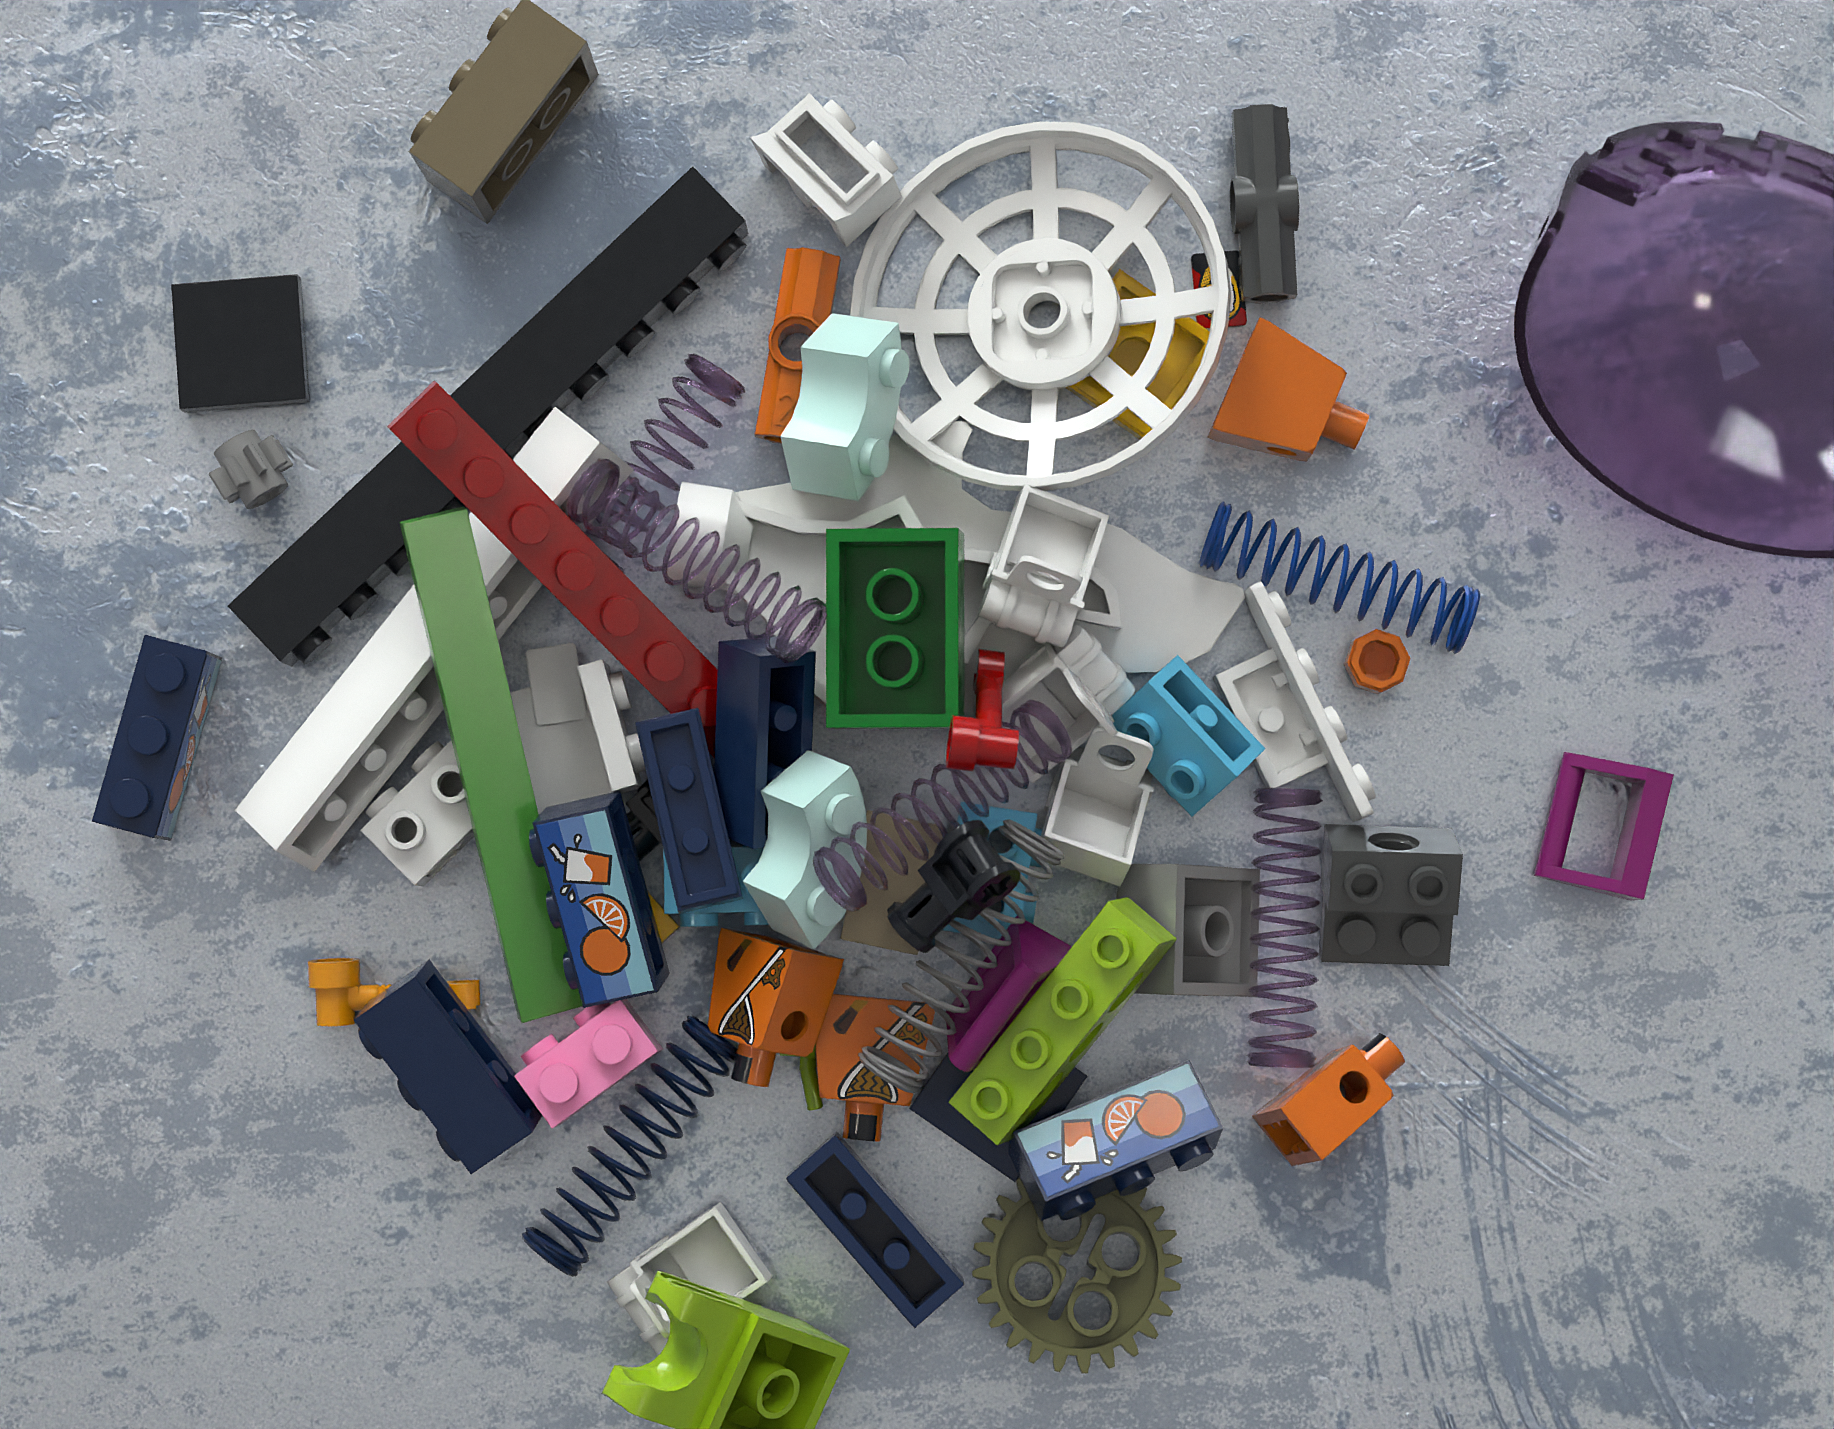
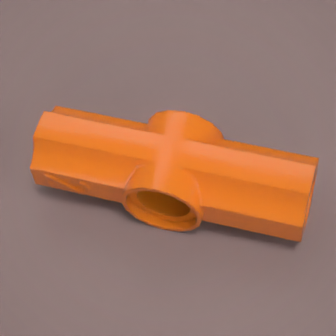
[755,247,841,444]

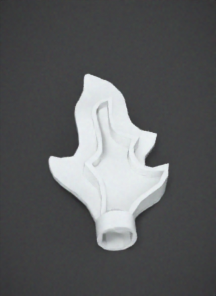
[666,421,1245,718]

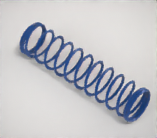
[1199,501,1480,654]

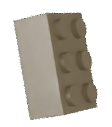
[409,0,599,224]

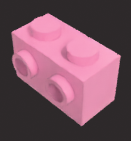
[514,999,663,1129]

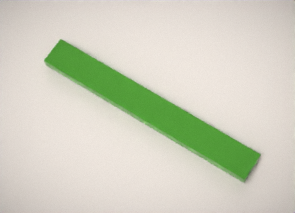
[399,507,583,1023]

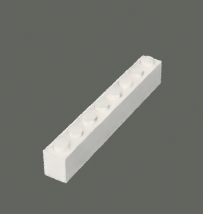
[235,407,634,872]

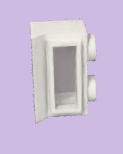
[750,93,902,247]

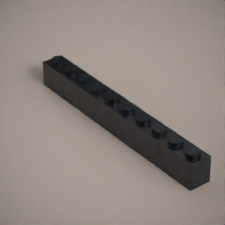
[228,166,749,667]

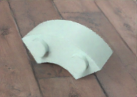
[780,313,909,501]
[743,750,867,949]

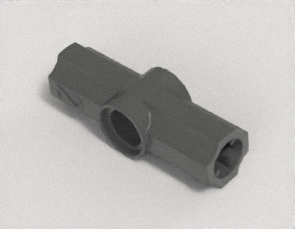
[1230,104,1299,303]

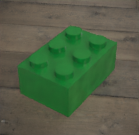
[826,528,965,729]

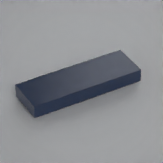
[635,708,743,914]

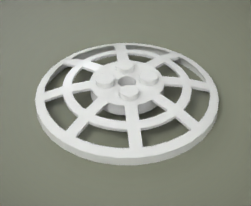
[850,122,1231,491]

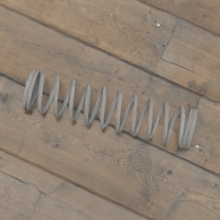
[858,819,1064,1093]

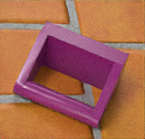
[1534,752,1674,901]
[946,915,1071,1072]

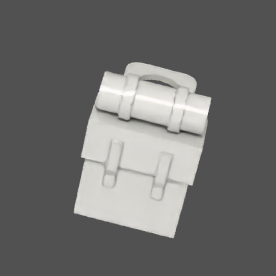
[978,484,1109,648]
[971,624,1135,783]
[1041,727,1154,887]
[607,1202,772,1356]

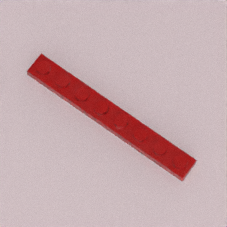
[387,380,718,758]

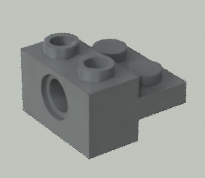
[1319,824,1463,966]

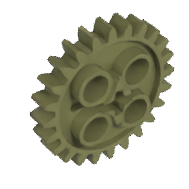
[972,1178,1182,1374]

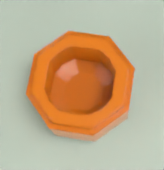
[1344,629,1411,694]

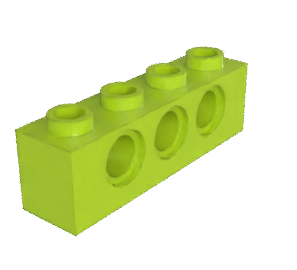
[948,897,1177,1145]

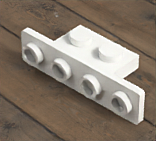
[1213,581,1376,822]

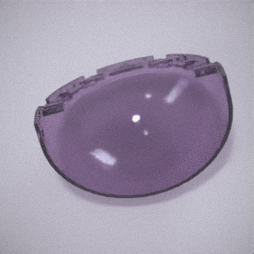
[1514,121,1834,558]

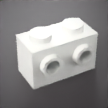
[360,740,474,886]

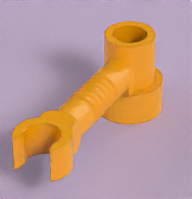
[308,958,480,1026]

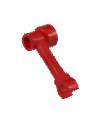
[946,649,1019,772]

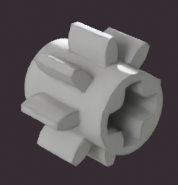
[209,430,293,509]

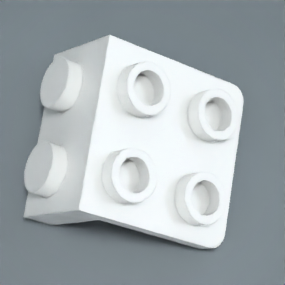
[510,659,646,815]

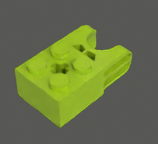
[601,1271,850,1429]

